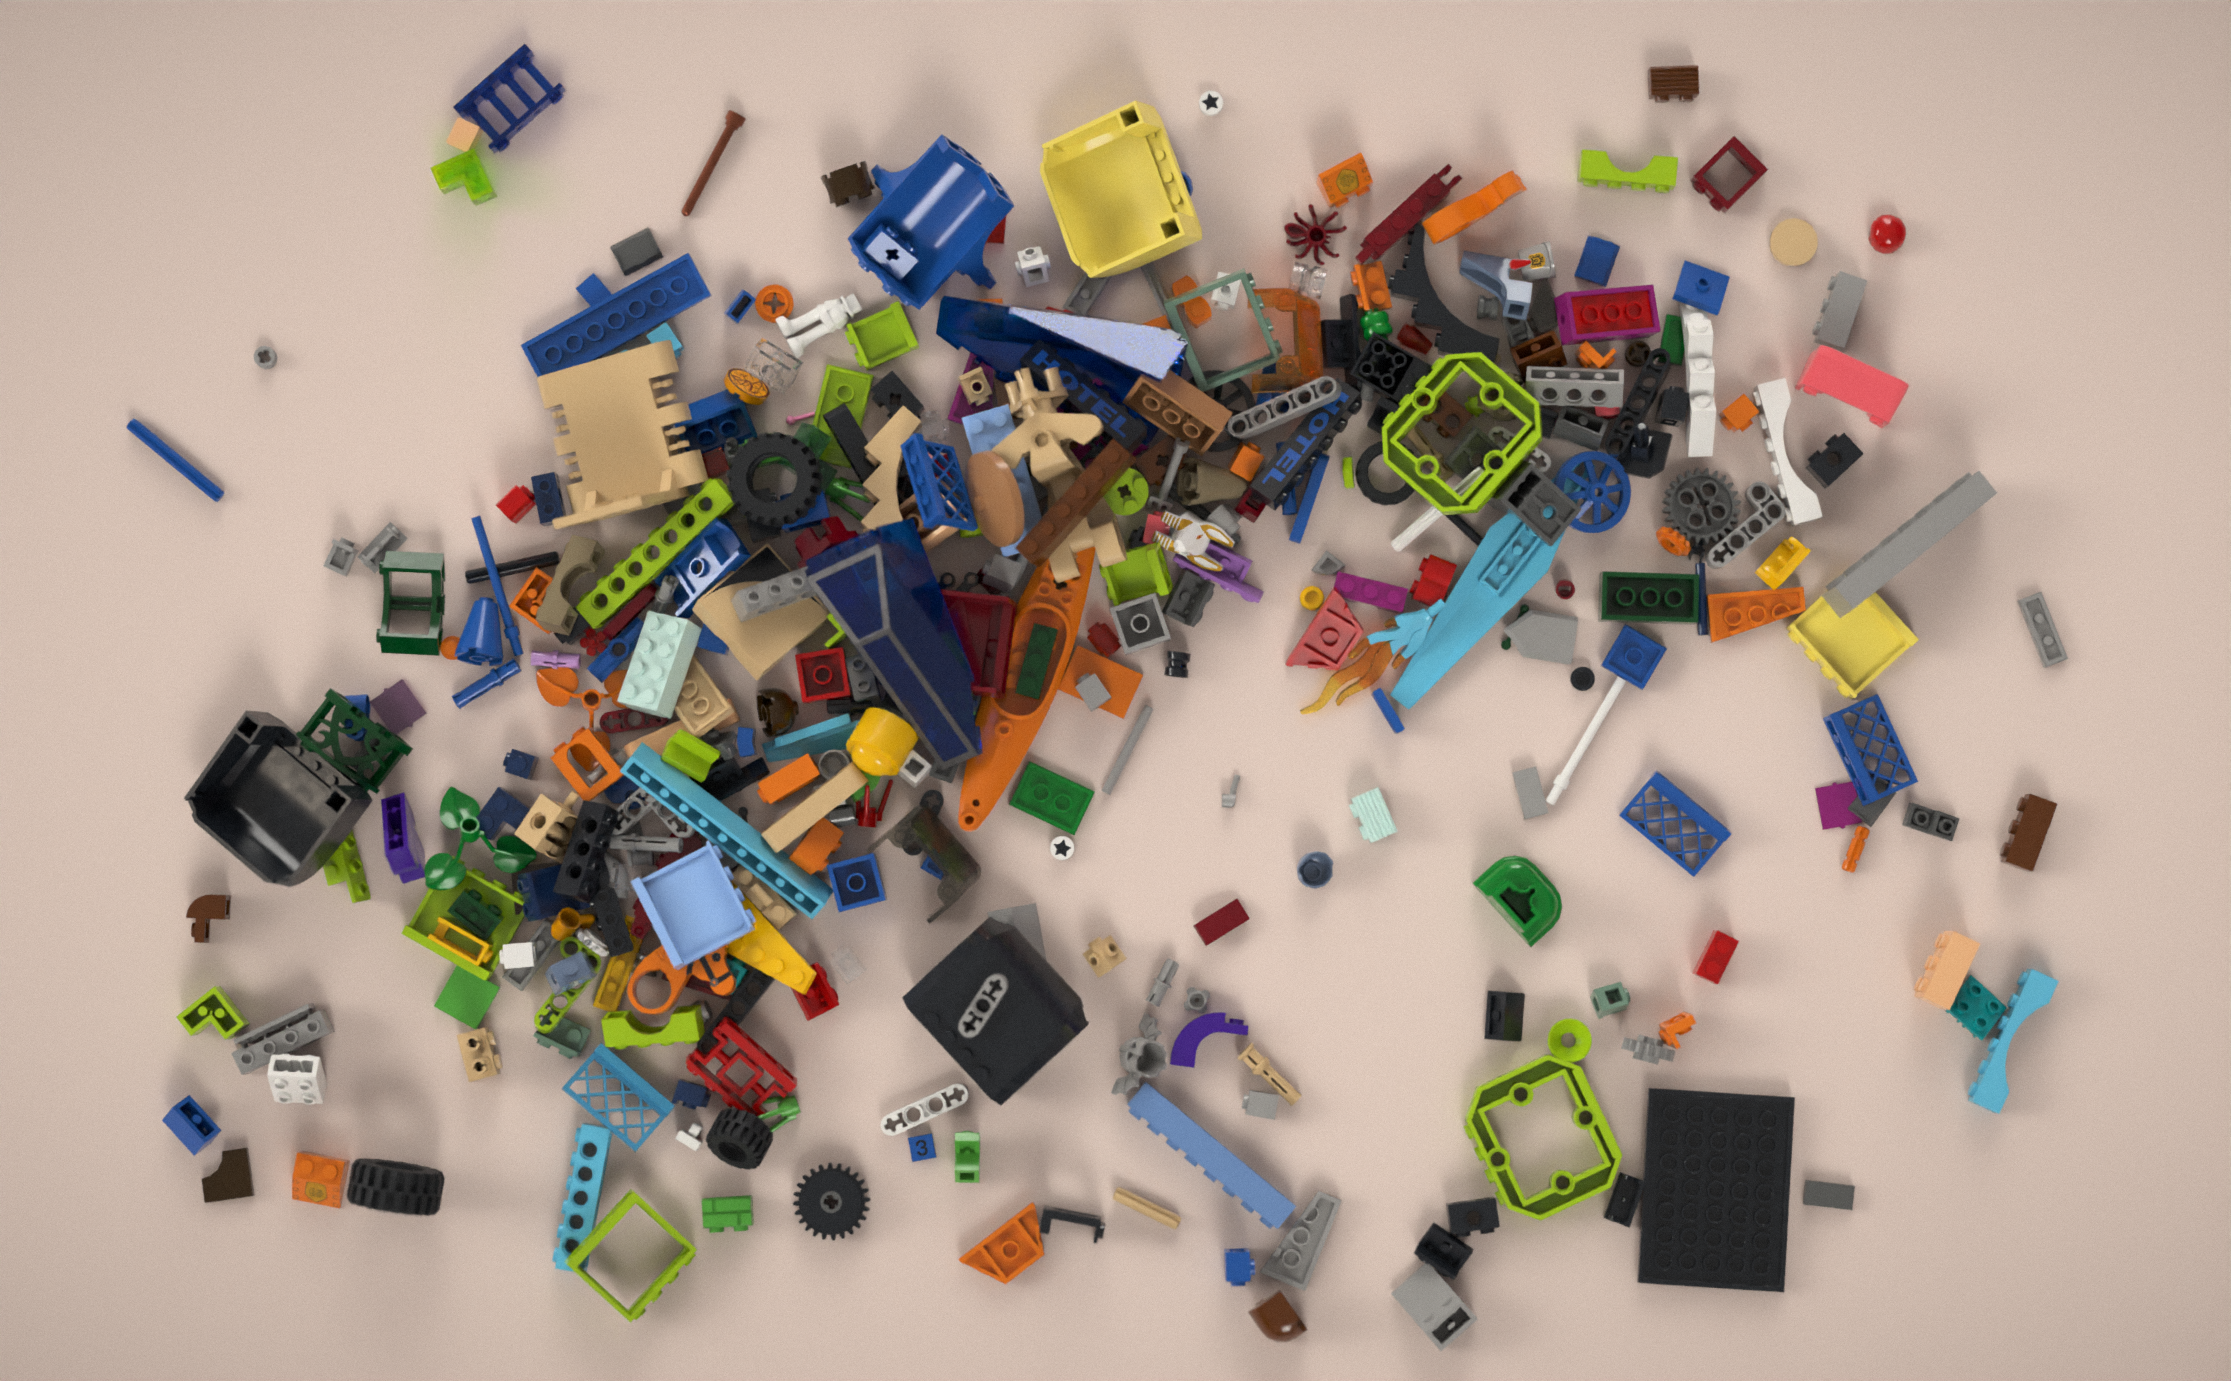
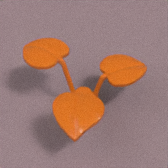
[536,667,629,772]

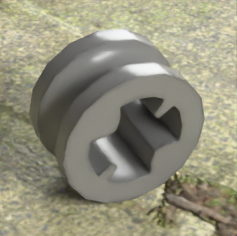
[254,346,277,369]

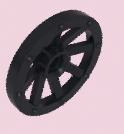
[1187,370,1256,452]

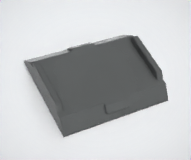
[610,227,663,277]
[1847,774,1896,827]

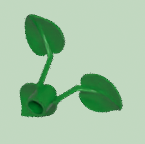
[425,787,537,891]

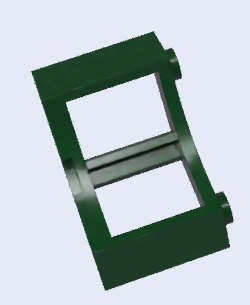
[376,551,445,656]

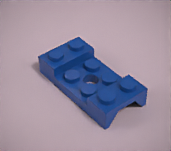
[654,517,751,618]

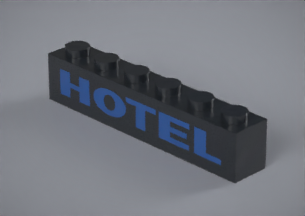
[1020,339,1147,453]
[1250,378,1362,510]

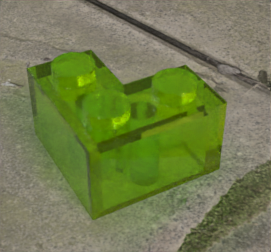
[430,148,498,206]

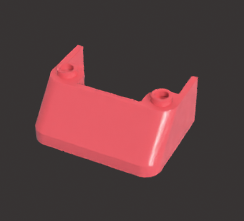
[1795,345,1909,428]

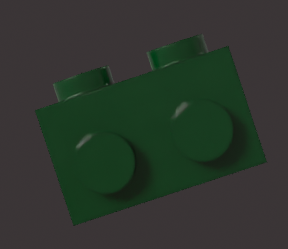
[447,887,504,941]

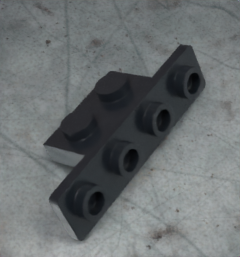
[1320,294,1362,390]
[689,757,770,802]
[589,859,634,957]

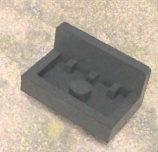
[1162,569,1215,627]

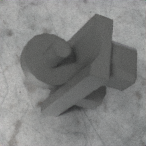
[699,727,738,763]

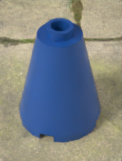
[454,597,503,666]

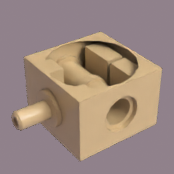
[514,791,580,864]

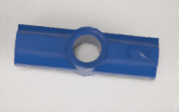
[587,617,644,683]

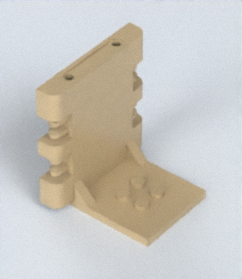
[536,340,708,529]

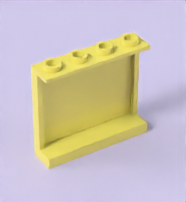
[1786,575,1919,699]

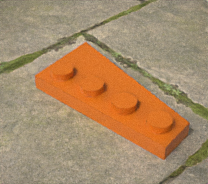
[1706,587,1806,643]

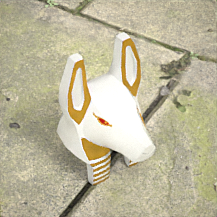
[1152,510,1235,571]

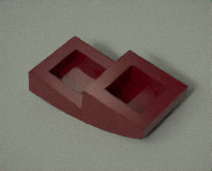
[1193,899,1250,946]

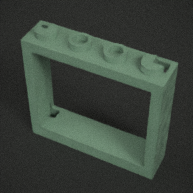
[1164,268,1283,392]

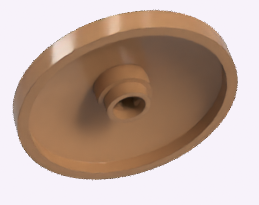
[965,450,1024,547]

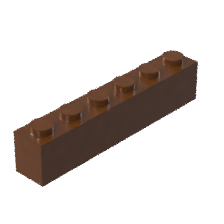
[1015,439,1137,567]

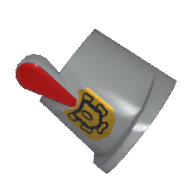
[1509,241,1556,281]

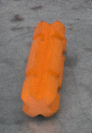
[1842,826,1870,873]

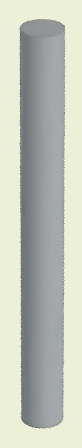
[1102,705,1153,795]

